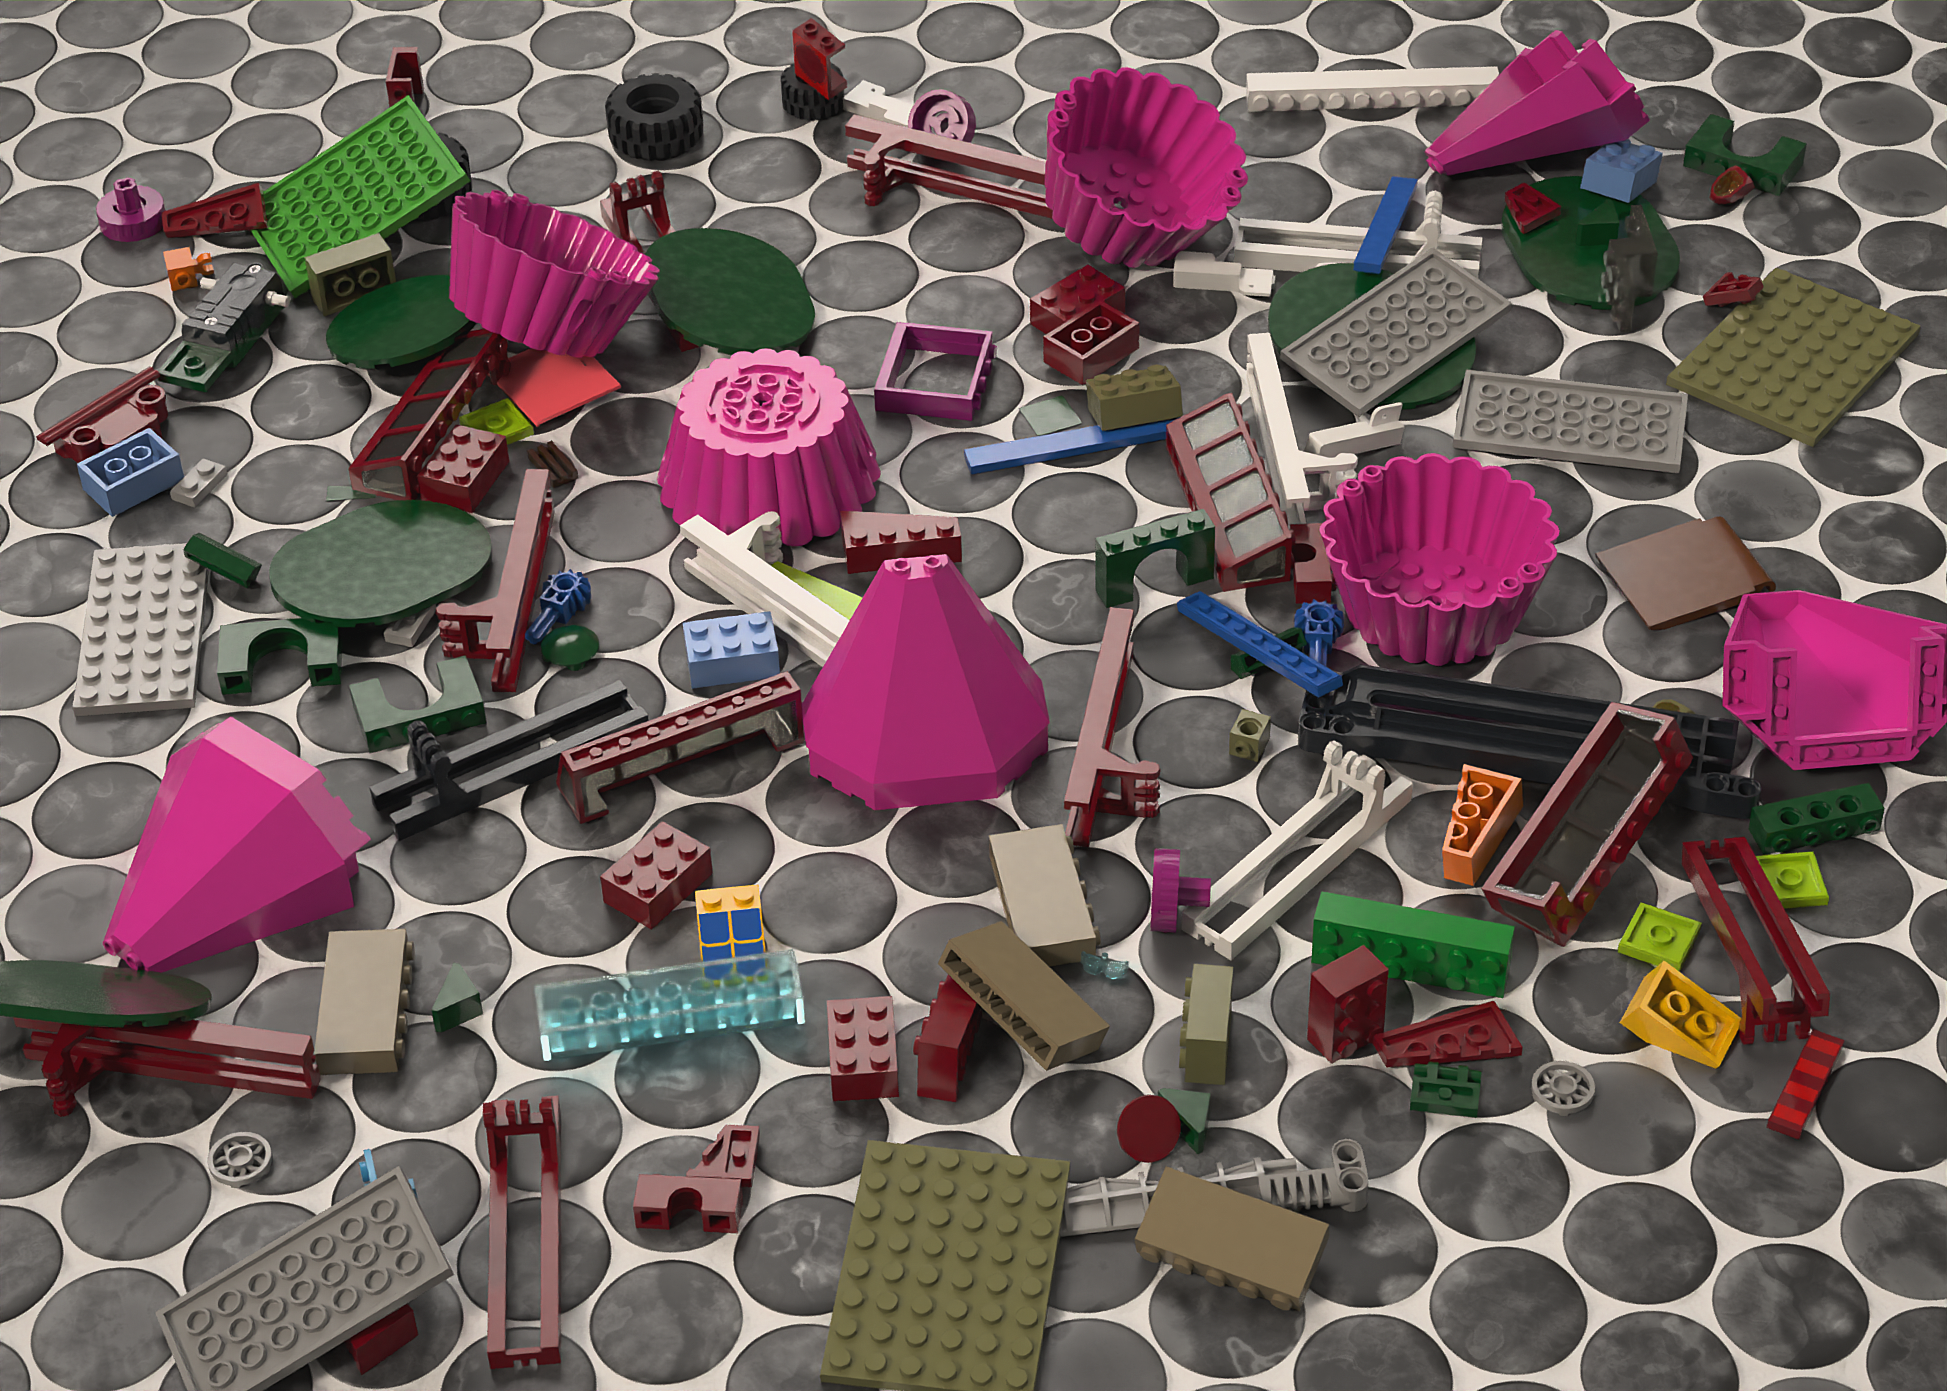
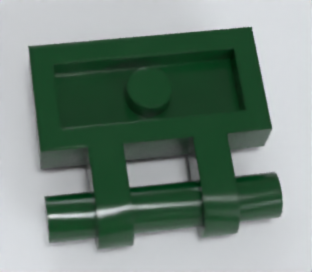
[1410,1061,1482,1118]

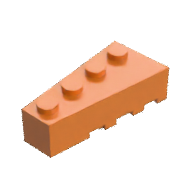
[1442,764,1523,886]

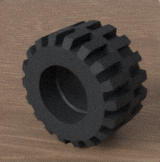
[781,62,844,120]

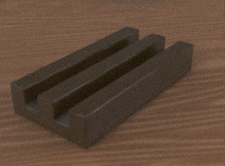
[527,441,578,488]

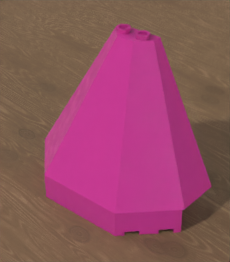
[1424,30,1650,175]
[802,554,1050,810]
[1722,590,1947,770]
[103,717,371,973]

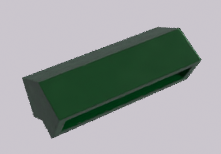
[183,533,262,589]
[1231,627,1307,679]

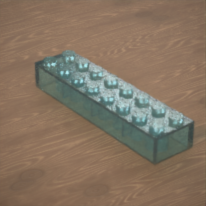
[535,949,805,1061]

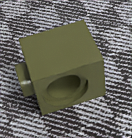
[1229,709,1271,762]

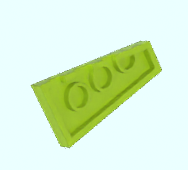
[770,561,862,621]

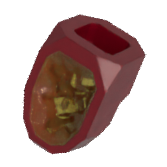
[1709,165,1754,205]

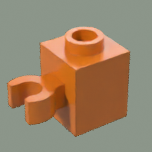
[163,247,214,291]

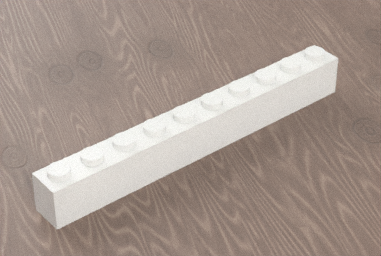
[1246,67,1499,112]

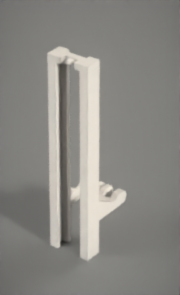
[1234,190,1482,279]
[1246,333,1358,529]
[680,511,849,667]
[1182,740,1413,960]

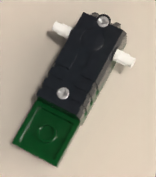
[157,263,291,392]

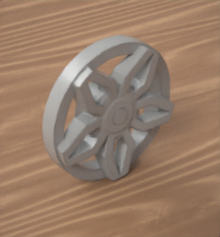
[1531,1061,1595,1116]
[207,1132,272,1188]

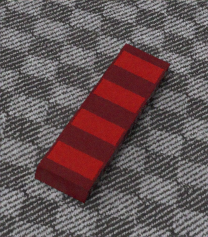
[1767,1029,1845,1140]

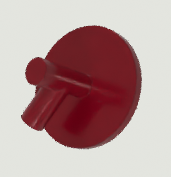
[1117,1095,1181,1163]

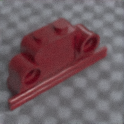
[36,366,168,463]

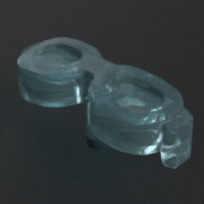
[1081,951,1129,979]

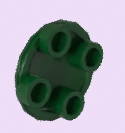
[541,625,600,671]

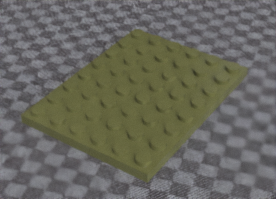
[1666,268,1921,447]
[820,1140,1070,1391]

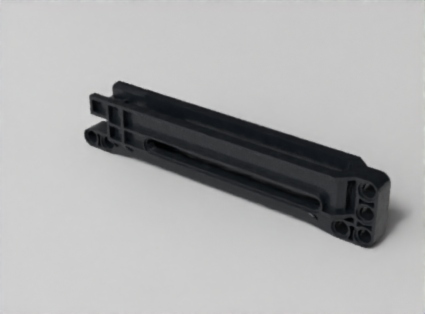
[1298,664,1762,819]

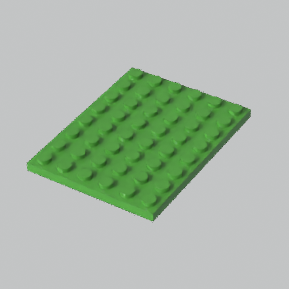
[251,95,470,298]

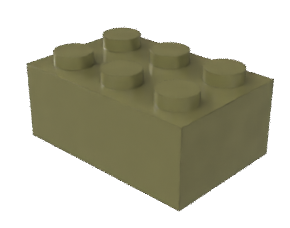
[304,233,396,316]
[1086,365,1183,431]
[1179,964,1233,1085]

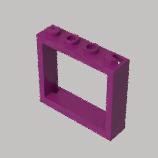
[874,322,997,421]

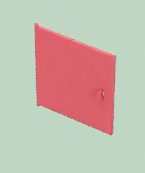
[488,348,621,427]

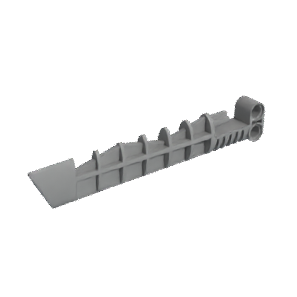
[1060,1139,1368,1237]

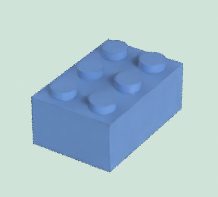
[1580,139,1663,203]
[77,428,184,517]
[683,611,780,689]

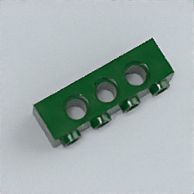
[1748,783,1885,855]

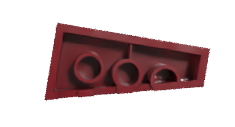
[840,510,962,574]
[913,974,985,1103]
[344,1304,419,1375]

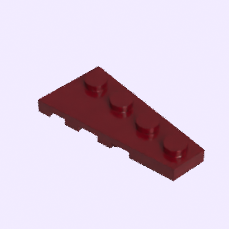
[161,183,268,238]
[1373,1000,1523,1068]

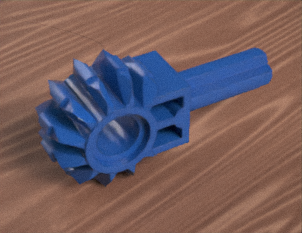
[525,569,591,644]
[1294,599,1344,667]

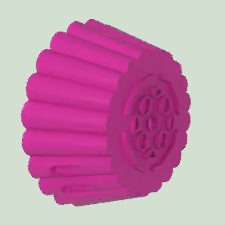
[1045,67,1248,268]
[449,189,660,358]
[657,348,881,547]
[1319,453,1560,666]

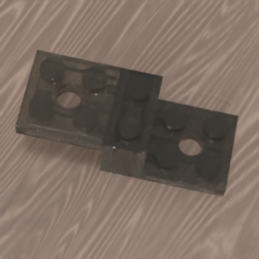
[1601,205,1658,332]

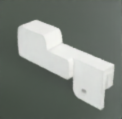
[843,80,913,127]
[1173,251,1275,297]
[1304,402,1405,458]

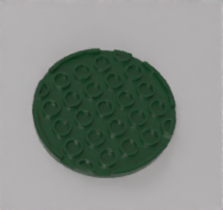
[326,275,477,369]

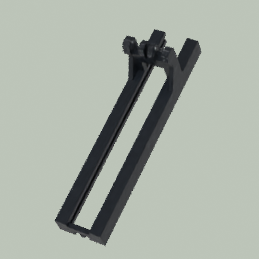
[369,680,649,841]

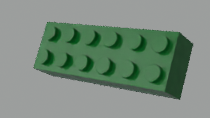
[1311,891,1515,998]

